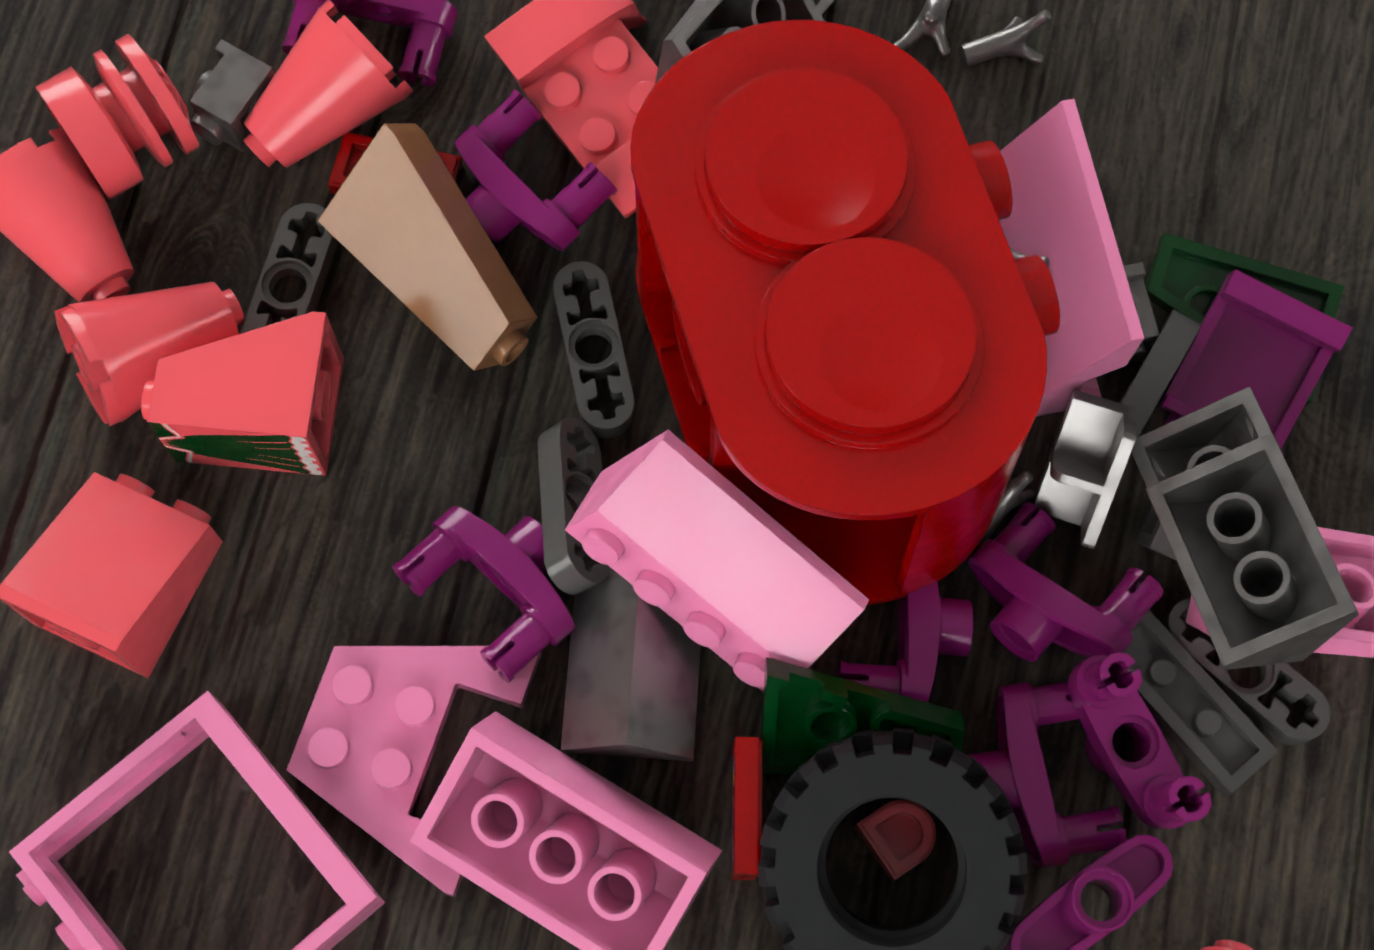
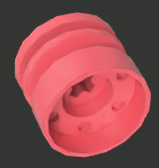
[35,34,199,201]

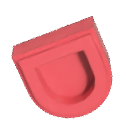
[854,800,936,882]

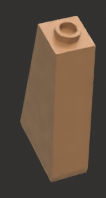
[318,123,538,371]

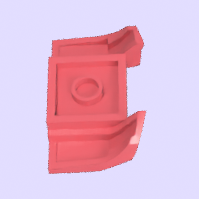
[484,0,658,219]

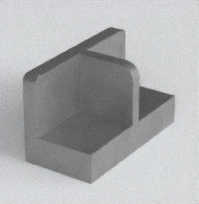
[1032,389,1137,549]

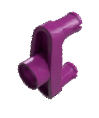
[282,0,458,87]
[455,89,618,251]
[968,502,1164,662]
[392,506,575,683]
[836,581,973,702]
[1068,652,1212,830]
[970,681,1127,869]
[1003,835,1173,950]

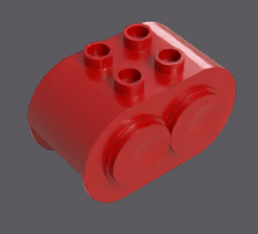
[630,20,1060,605]

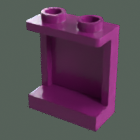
[1156,270,1353,454]

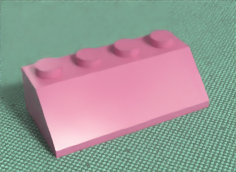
[565,430,869,692]
[409,711,723,950]

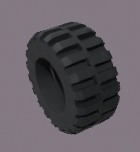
[758,727,1028,950]

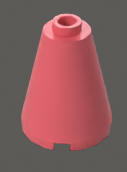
[243,0,413,168]
[0,128,134,303]
[54,282,245,427]

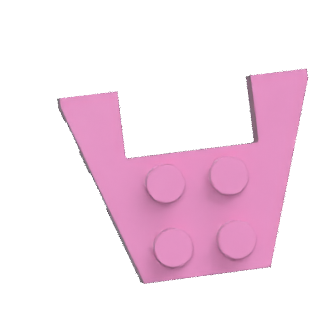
[286,646,542,897]

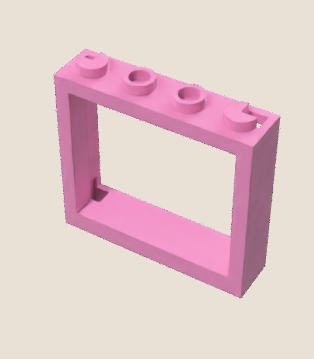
[9,691,385,950]

